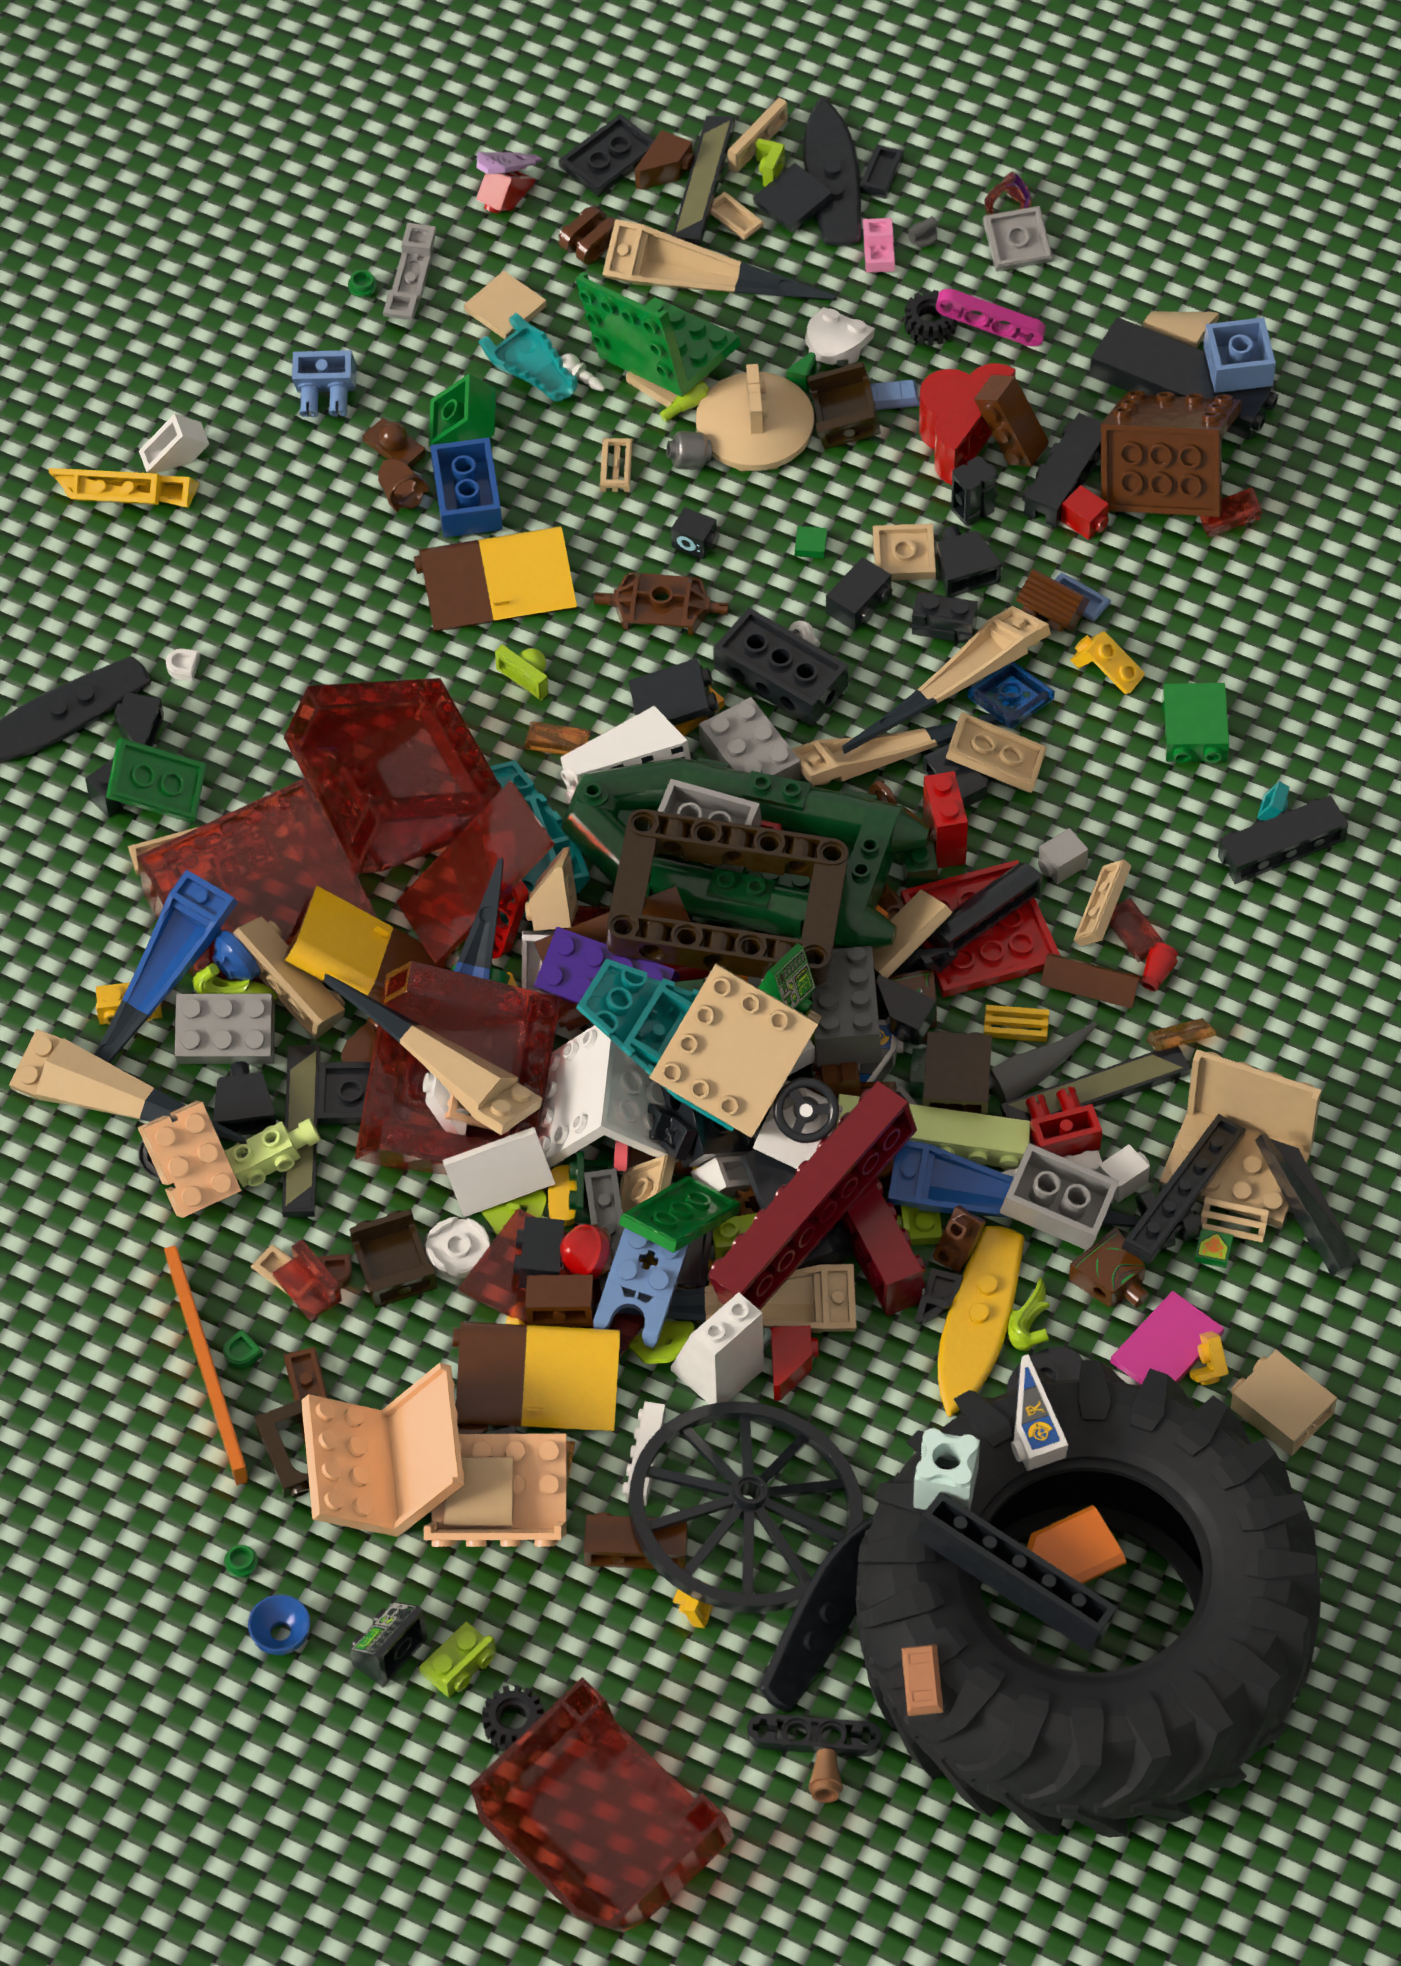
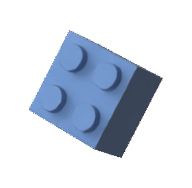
[1204,317,1276,393]

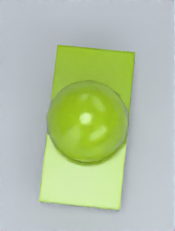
[495,644,549,700]

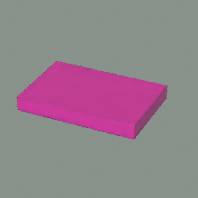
[1110,1291,1224,1385]

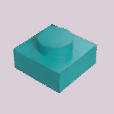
[1257,781,1290,821]

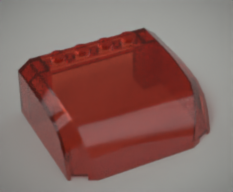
[469,1677,735,1931]

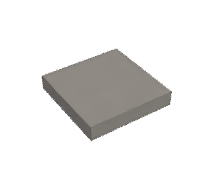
[983,206,1053,272]

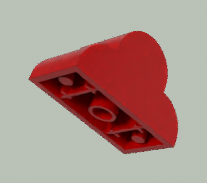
[919,363,1016,485]

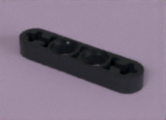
[747,1714,881,1757]

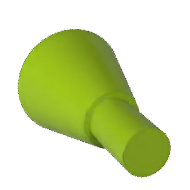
[659,380,709,423]

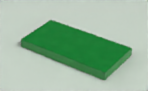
[619,1176,741,1253]

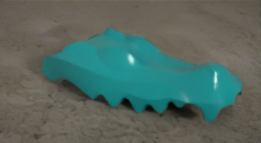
[478,313,577,401]

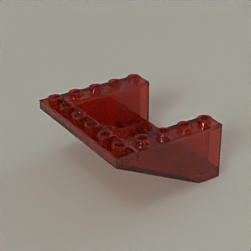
[283,678,515,874]
[136,778,377,985]
[355,961,561,1175]

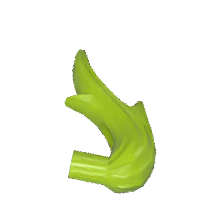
[192,963,278,1000]
[1008,1277,1050,1351]

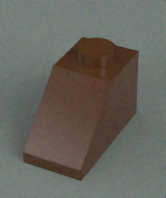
[635,130,695,190]

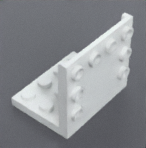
[538,1025,680,1168]

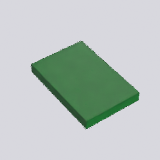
[106,738,207,823]

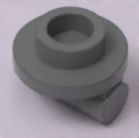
[908,216,938,247]

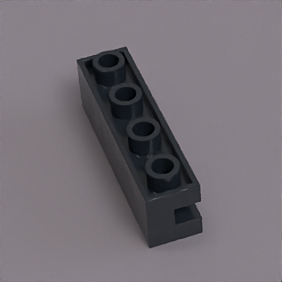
[1022,413,1102,528]
[1218,795,1348,884]

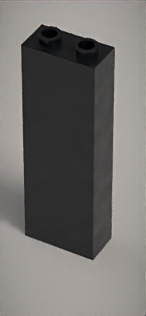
[1090,317,1279,441]

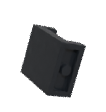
[628,658,719,726]

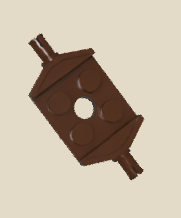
[594,572,729,635]

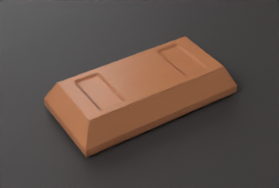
[902,1644,943,1716]

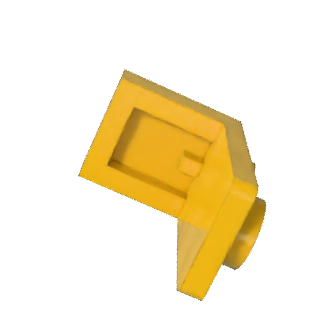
[1070,631,1145,694]

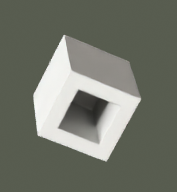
[1098,1144,1150,1203]

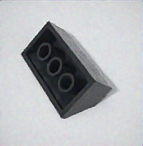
[740,1150,855,1270]

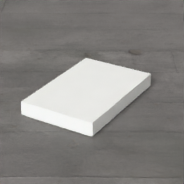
[442,1127,555,1217]

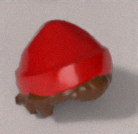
[560,1224,614,1280]

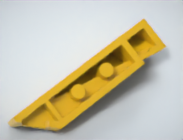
[49,468,199,508]

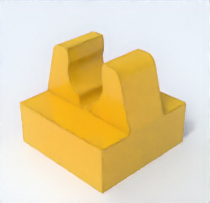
[673,1582,714,1629]

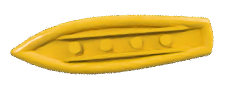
[938,1226,1025,1417]

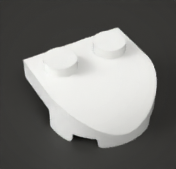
[804,307,875,365]

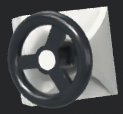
[753,1077,844,1169]

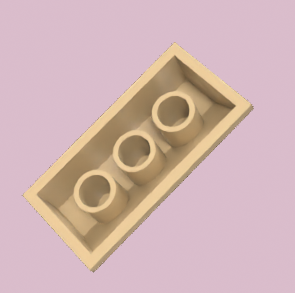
[233,916,345,1041]

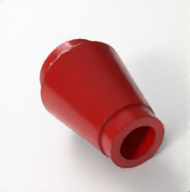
[1140,942,1178,992]

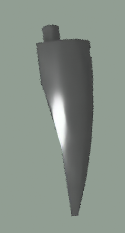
[989,1021,1097,1103]

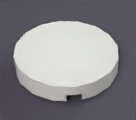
[426,1217,490,1279]

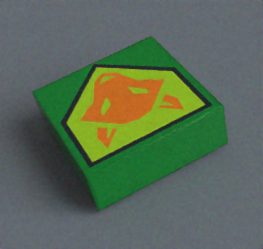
[1194,1228,1233,1268]

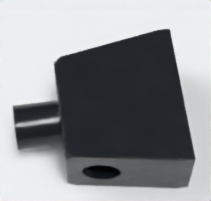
[937,525,1001,597]
[214,1062,277,1135]

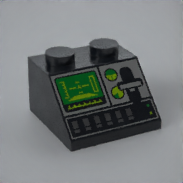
[350,1601,427,1688]

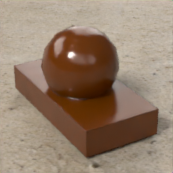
[362,418,426,468]

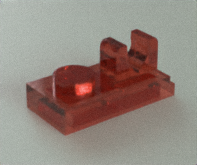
[1200,487,1263,538]

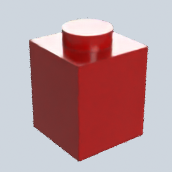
[1061,485,1109,540]

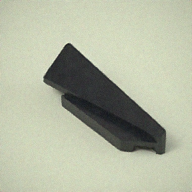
[1255,1133,1361,1277]

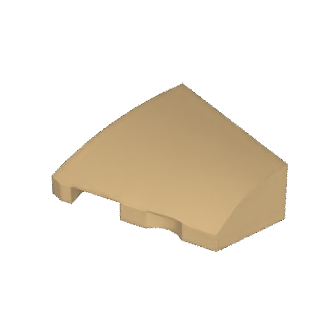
[1143,311,1220,349]

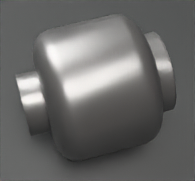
[666,431,712,470]

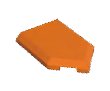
[1027,1505,1126,1584]

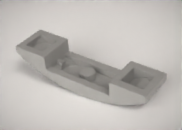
[383,223,436,320]

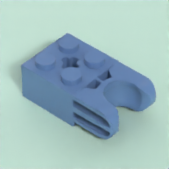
[593,1227,691,1348]

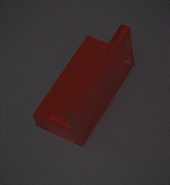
[272,1239,342,1321]

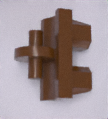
[933,1205,986,1273]

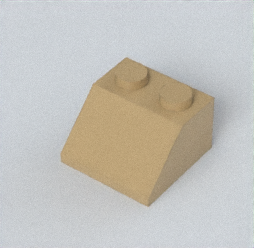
[525,847,578,931]

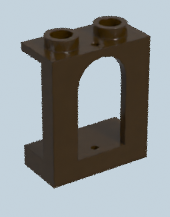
[254,1393,317,1498]

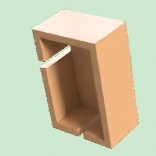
[137,1101,241,1218]

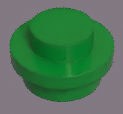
[348,270,377,297]
[224,1544,258,1578]

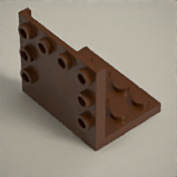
[1101,391,1242,517]

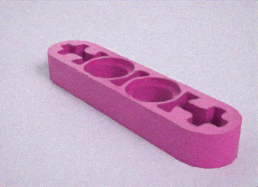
[935,289,1046,346]

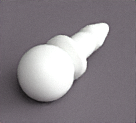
[560,353,605,391]

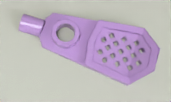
[476,152,542,174]

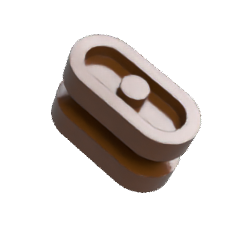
[559,205,615,265]

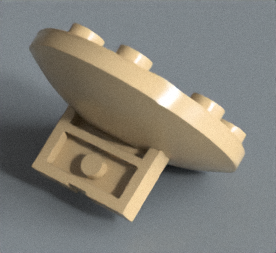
[696,364,814,471]

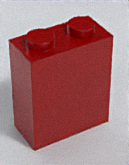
[923,771,968,868]

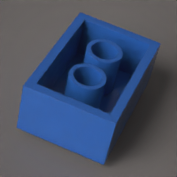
[430,438,503,538]

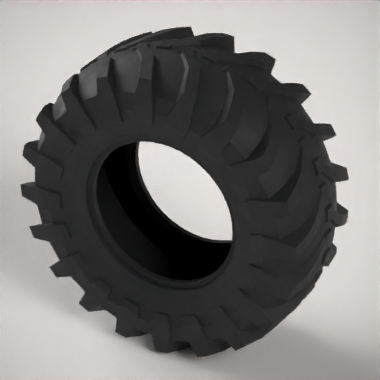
[856,1360,1321,1838]

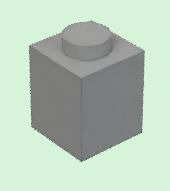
[1038,828,1088,884]

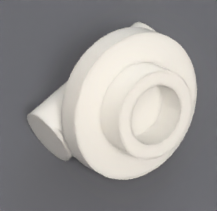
[788,621,821,647]

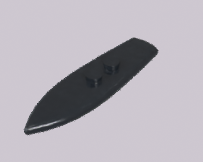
[803,96,861,246]
[0,656,151,762]
[759,1517,873,1713]

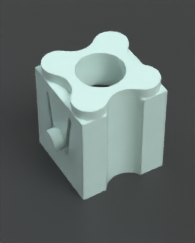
[913,1428,980,1511]

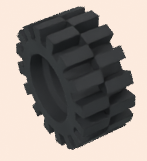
[905,290,957,346]
[482,1685,545,1753]

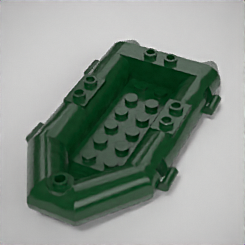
[561,757,931,950]

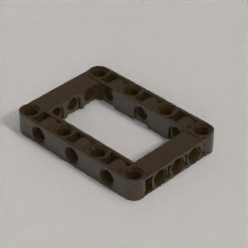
[606,809,848,986]

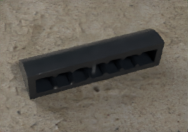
[926,863,1043,952]

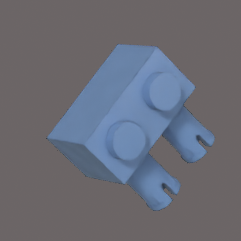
[292,350,357,417]

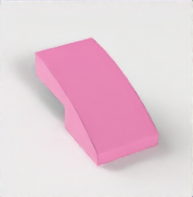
[863,218,895,272]

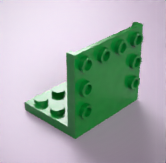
[575,272,741,397]

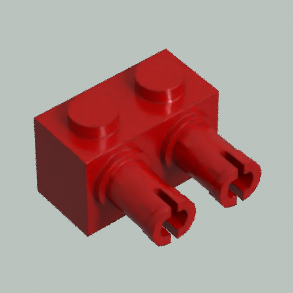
[1025,1087,1102,1157]

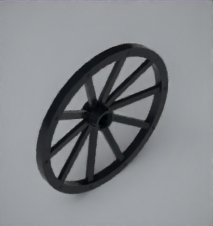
[628,1401,863,1613]

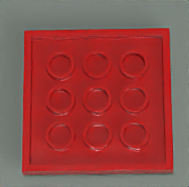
[900,860,1061,998]

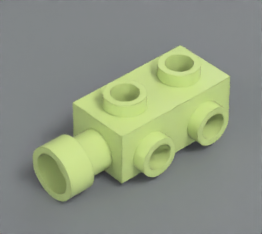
[225,1118,321,1187]

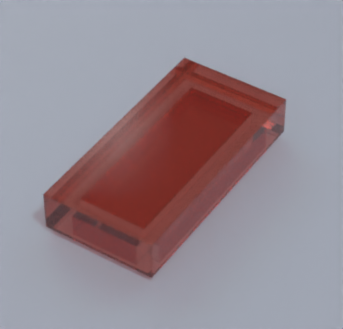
[1109,898,1165,962]

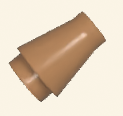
[808,1748,843,1803]

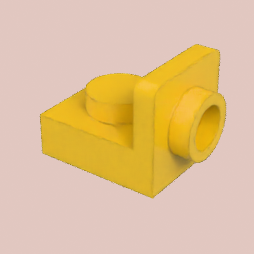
[1189,1331,1229,1385]

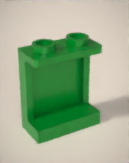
[1162,683,1229,763]

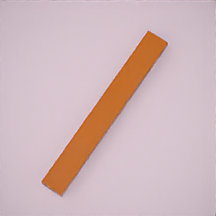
[164,1245,248,1485]

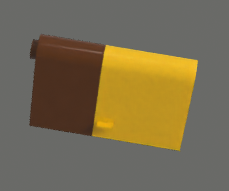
[414,526,577,632]
[283,885,448,1028]
[452,1321,620,1431]

